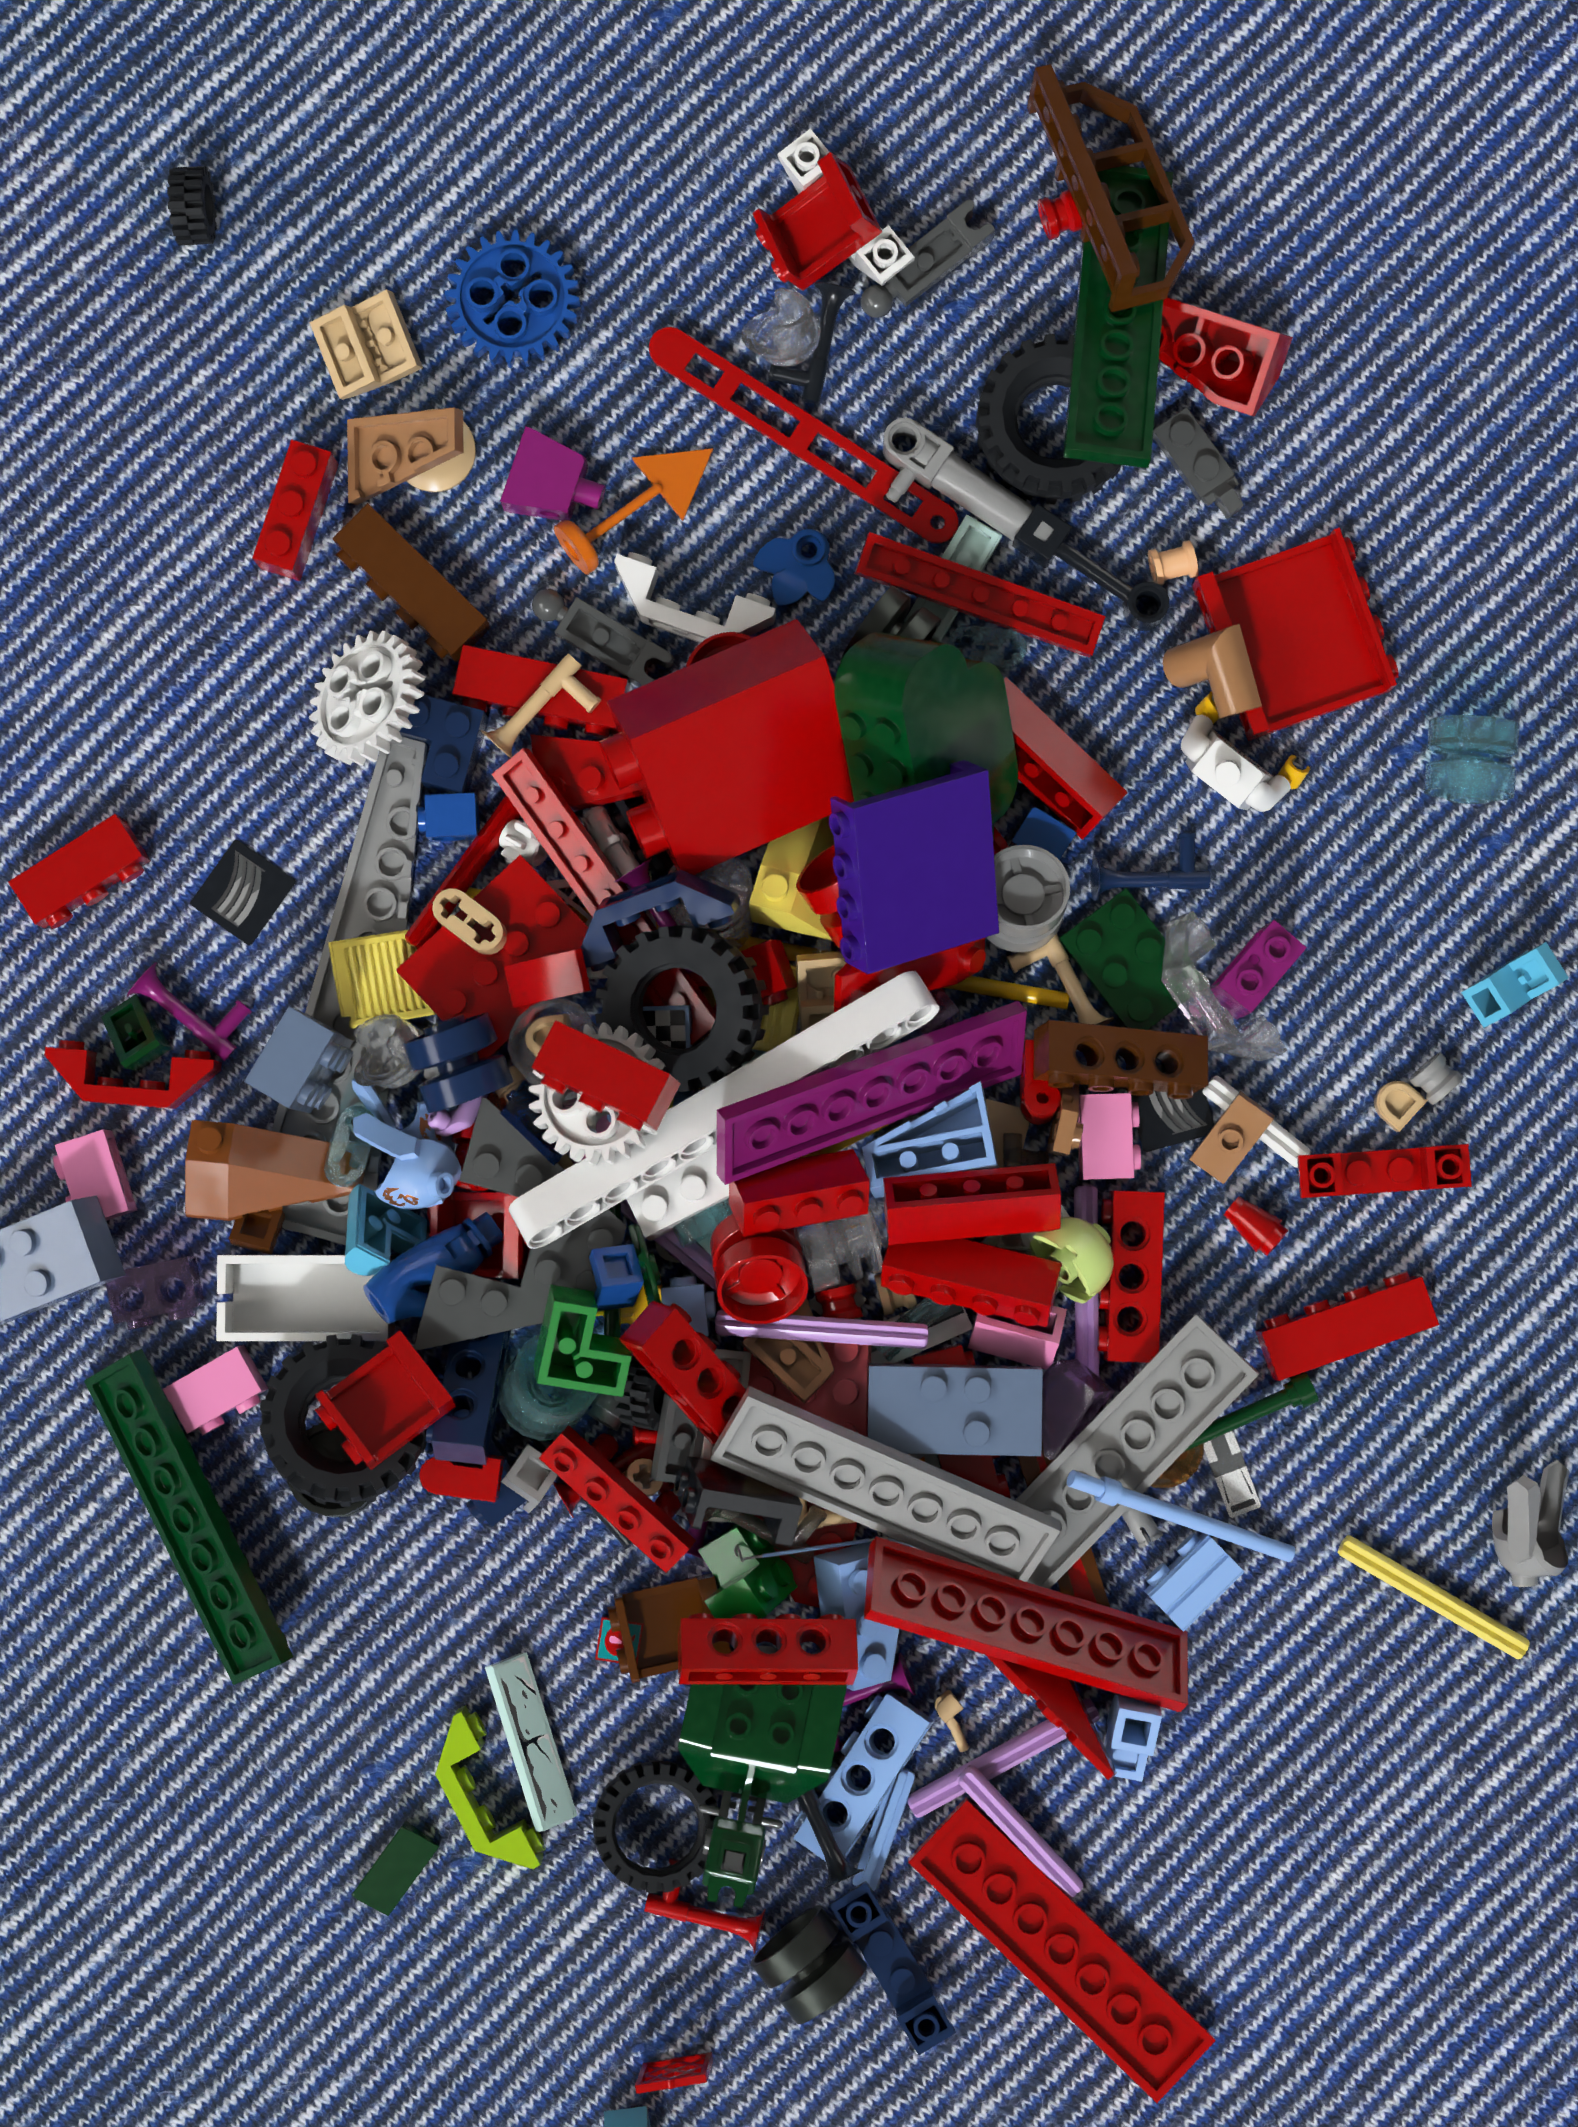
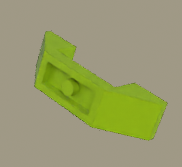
[435,1705,546,1869]

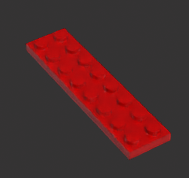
[864,1536,1188,1712]
[908,1797,1216,2103]

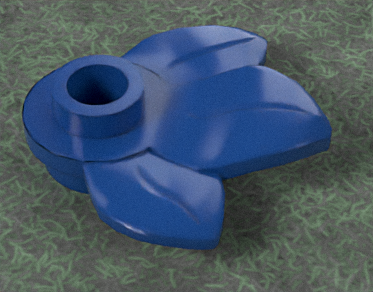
[753,529,835,606]

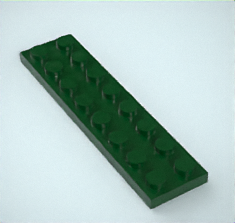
[1063,166,1173,468]
[84,1348,294,1685]

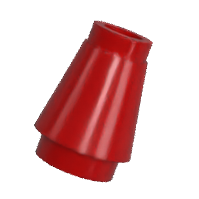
[1224,1196,1288,1256]

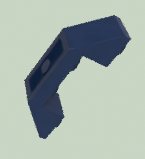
[580,870,741,972]
[829,1881,956,2055]

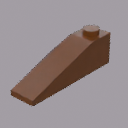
[185,1120,368,1221]

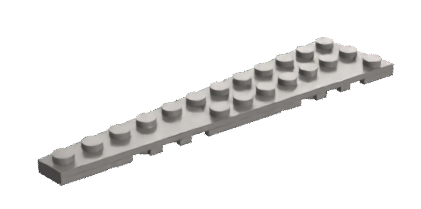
[271,736,427,1245]

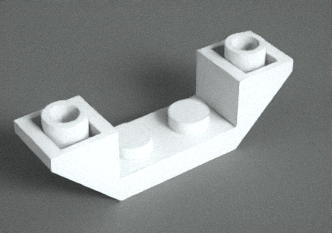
[778,128,915,286]
[614,552,776,643]

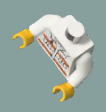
[1181,691,1310,812]

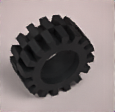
[167,166,217,245]
[615,1355,667,1431]

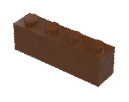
[332,503,491,663]

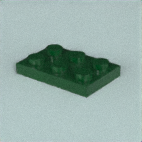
[1059,888,1202,1030]

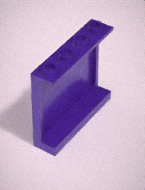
[829,760,999,974]

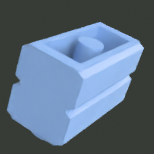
[1144,1533,1244,1632]

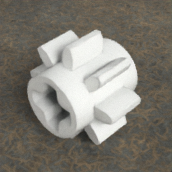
[499,819,548,866]

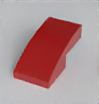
[504,948,591,1008]

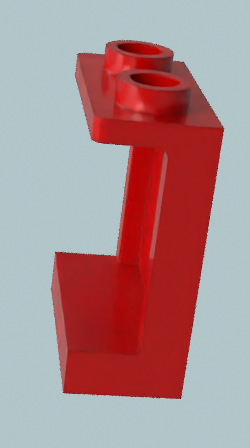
[752,152,882,291]
[427,1192,530,1279]
[315,1330,456,1470]

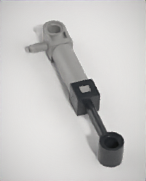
[883,418,1169,631]

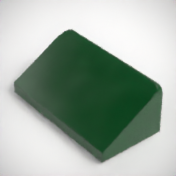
[352,1820,440,1916]

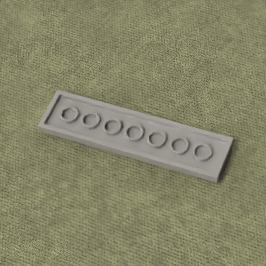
[1014,1313,1259,1589]
[710,1386,1061,1582]

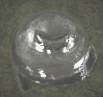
[741,288,821,367]
[354,1014,422,1089]

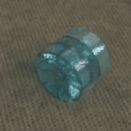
[1424,715,1520,804]

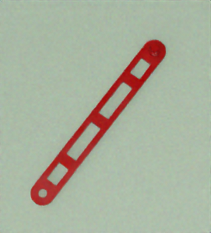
[649,327,958,544]

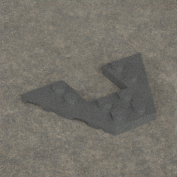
[413,1097,627,1351]

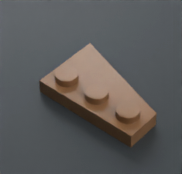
[347,407,464,505]

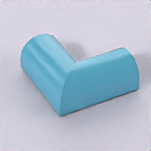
[345,1184,427,1276]

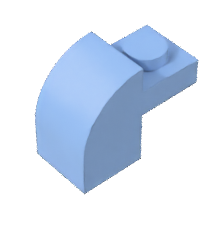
[1100,1695,1162,1782]

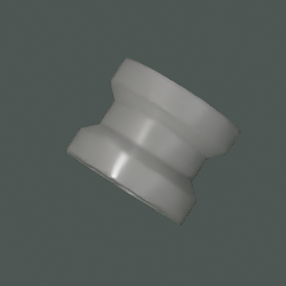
[1409,1052,1463,1105]

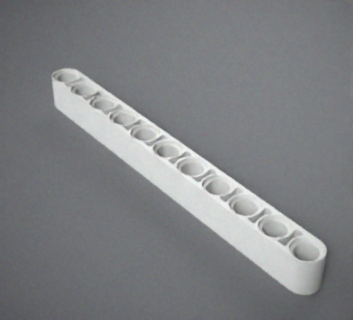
[509,971,939,1249]

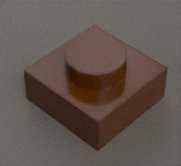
[229,1210,285,1255]

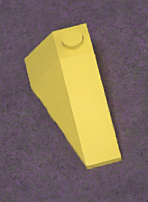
[749,815,834,941]

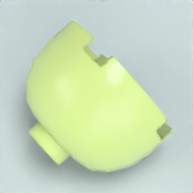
[1029,1217,1114,1304]

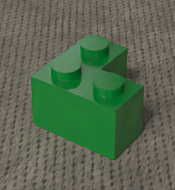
[533,1284,632,1397]
[698,1514,798,1619]

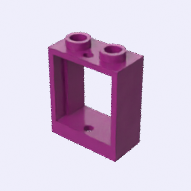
[1205,920,1307,1020]

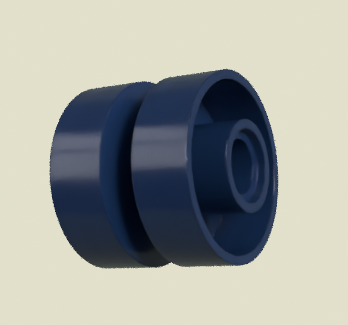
[403,1012,514,1113]

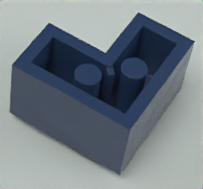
[399,695,489,794]

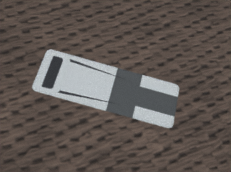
[1202,1431,1261,1518]

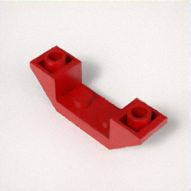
[44,1040,222,1109]
[1297,1144,1472,1198]

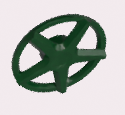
[628,1224,662,1305]

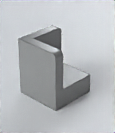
[501,1444,558,1513]

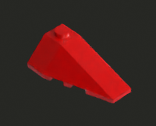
[1159,297,1293,416]
[834,938,986,1012]
[986,1655,1117,1780]

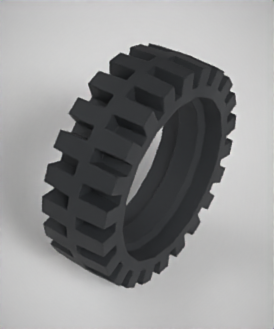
[593,1760,718,1893]

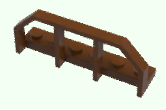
[1027,64,1195,312]

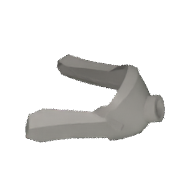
[1492,1460,1570,1587]

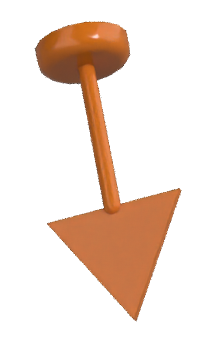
[554,448,713,575]

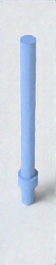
[1067,1470,1295,1562]

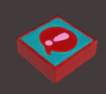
[595,1615,644,1663]

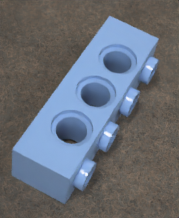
[793,1691,935,1862]

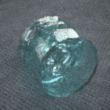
[499,1334,599,1441]

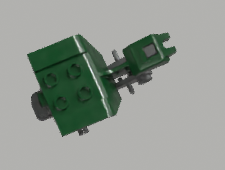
[678,1646,847,1908]

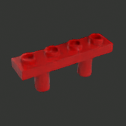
[539,1425,696,1573]

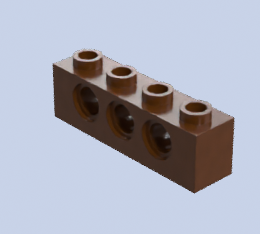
[1033,1020,1208,1099]

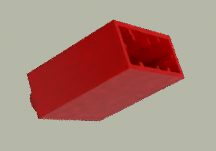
[599,619,854,875]

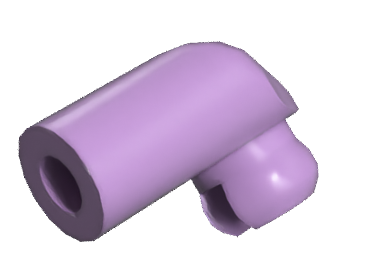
[427,1094,488,1137]

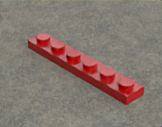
[854,532,1105,658]

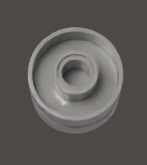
[986,845,1070,952]

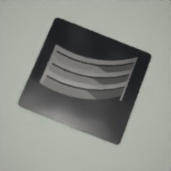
[190,840,296,946]
[1126,1064,1214,1152]

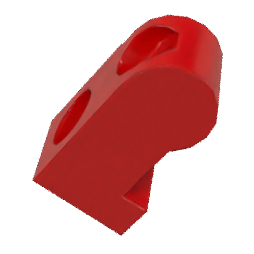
[1020,1039,1061,1125]
[419,1454,505,1502]

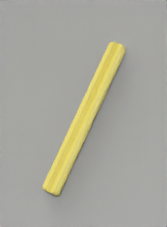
[1338,1535,1530,1659]

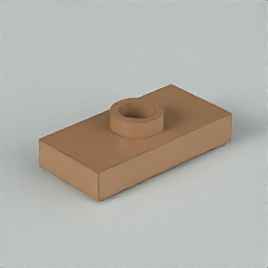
[1189,1091,1275,1184]

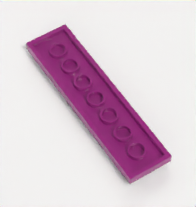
[716,1001,1027,1185]

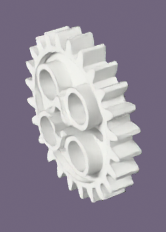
[309,631,425,766]
[529,1023,666,1166]

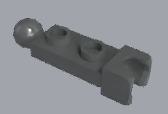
[860,200,995,318]
[532,589,675,687]

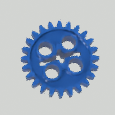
[445,230,581,368]

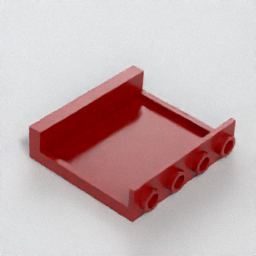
[1192,527,1399,741]

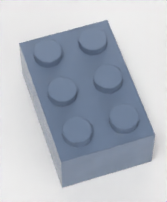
[244,1006,354,1114]

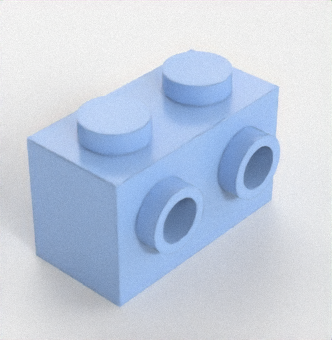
[661,1275,717,1336]

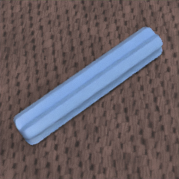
[852,1768,916,1891]

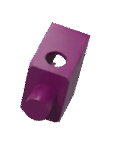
[500,426,606,521]

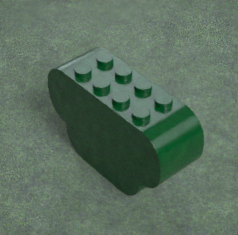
[835,632,1018,841]

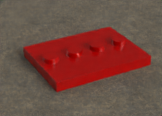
[396,855,589,1058]

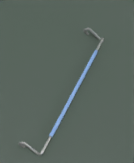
[734,1531,888,1562]

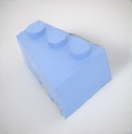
[862,1081,999,1198]
[814,1538,913,1691]

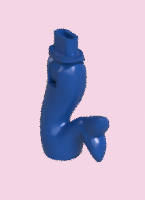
[363,1212,504,1350]

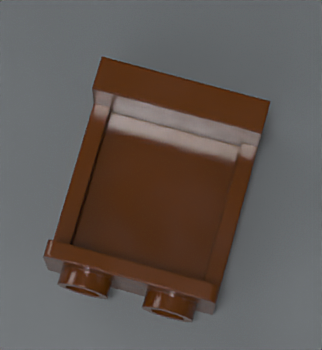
[607,1573,731,1683]

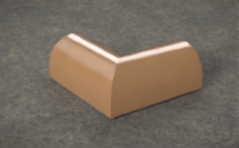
[1163,624,1262,719]

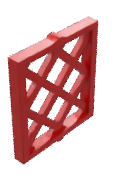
[635,2052,713,2094]

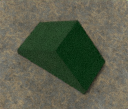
[101,994,173,1071]

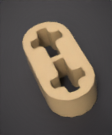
[432,888,507,955]

